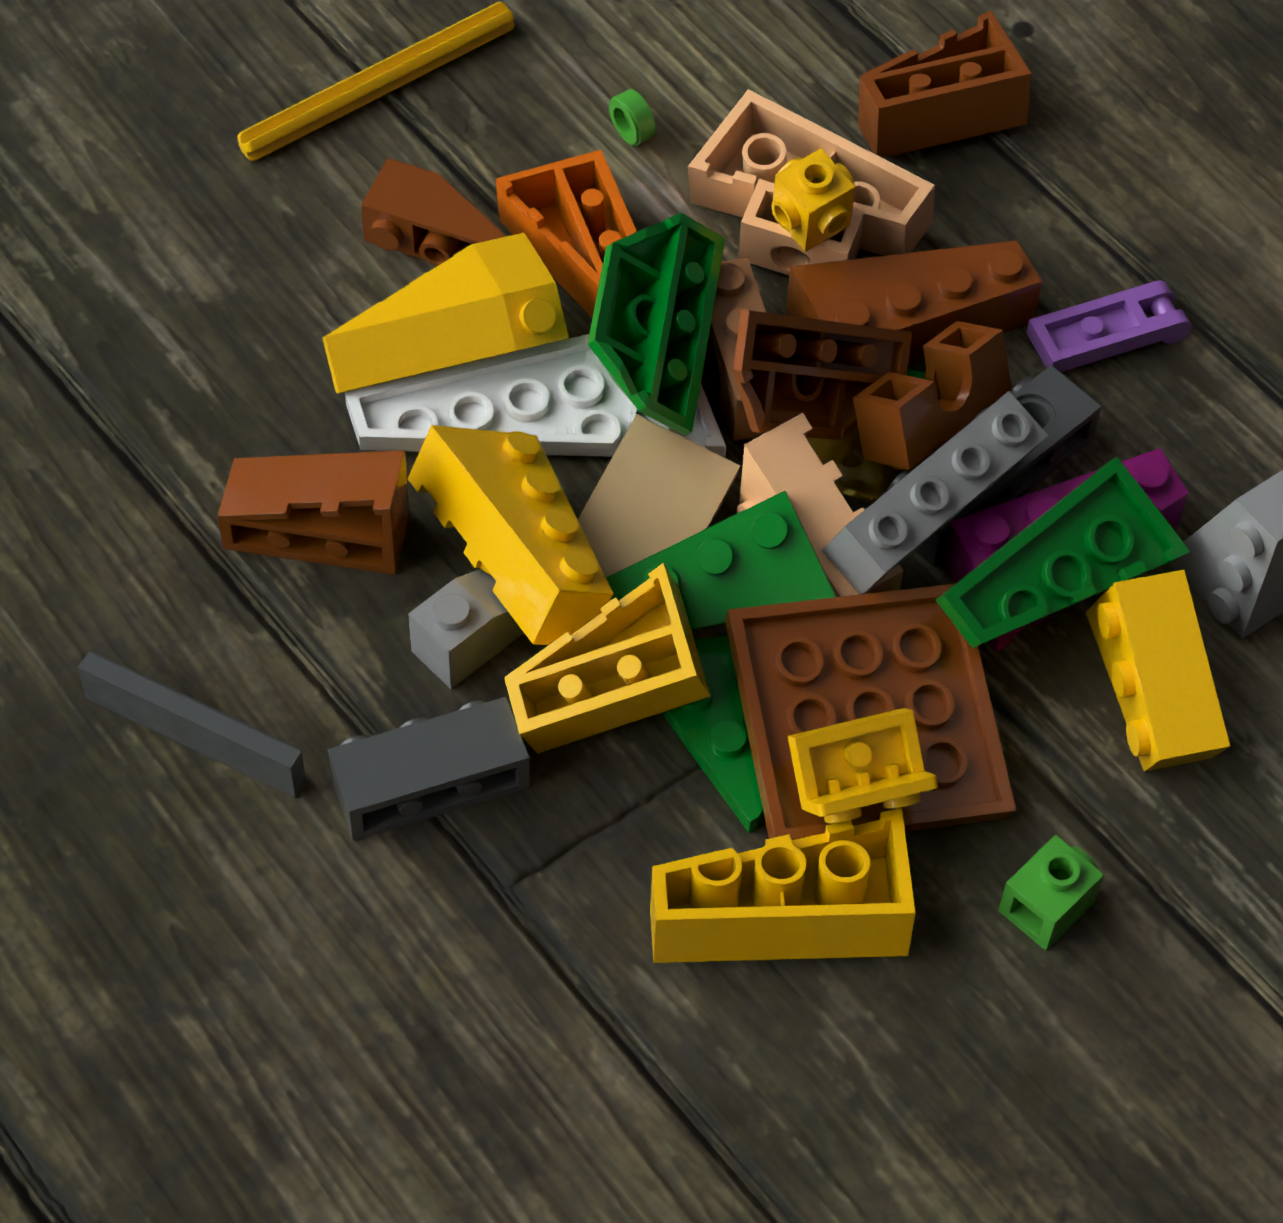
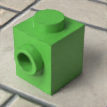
[998,834,1104,951]

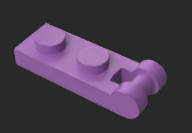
[1026,280,1192,372]

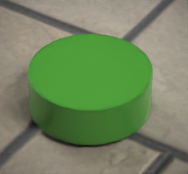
[609,89,656,146]

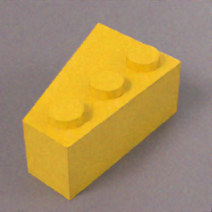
[1086,570,1230,772]

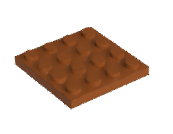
[725,584,1016,840]

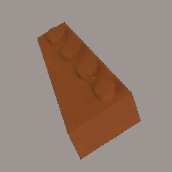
[786,241,1043,365]

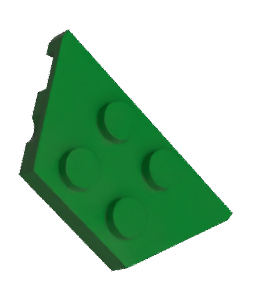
[662,636,764,833]

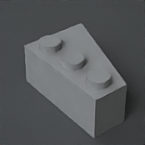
[1169,470,1283,639]

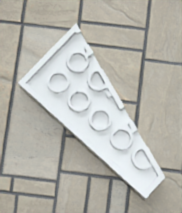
[345,334,726,458]

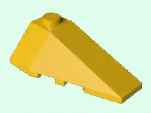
[322,233,569,393]

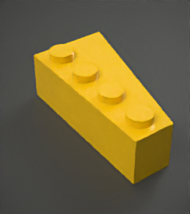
[650,808,916,963]

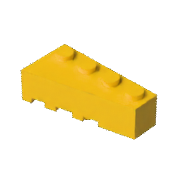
[408,425,613,645]

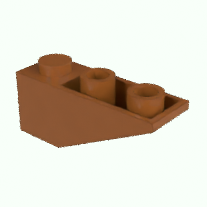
[361,158,506,266]

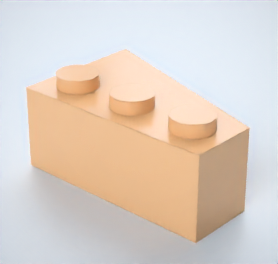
[737,413,903,597]

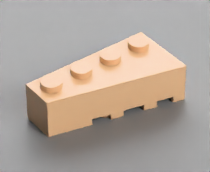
[688,89,935,256]

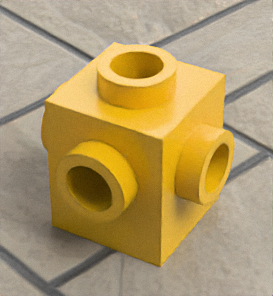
[771,148,856,252]

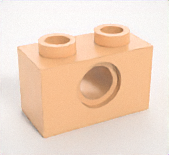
[738,179,865,275]

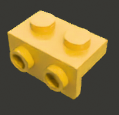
[787,708,938,823]

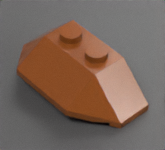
[733,309,912,440]

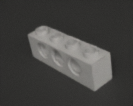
[822,391,1049,594]

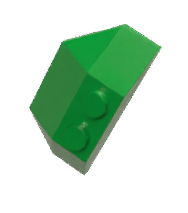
[588,212,725,436]

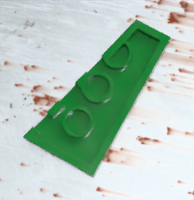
[936,457,1191,648]

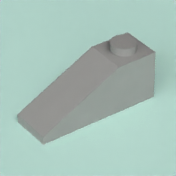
[408,569,524,689]

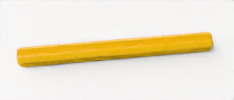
[237,2,515,161]

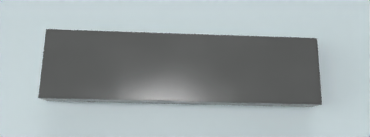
[78,651,306,798]

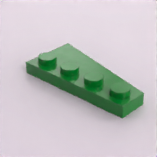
[606,491,837,630]

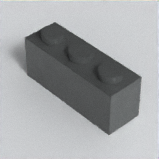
[327,697,530,841]

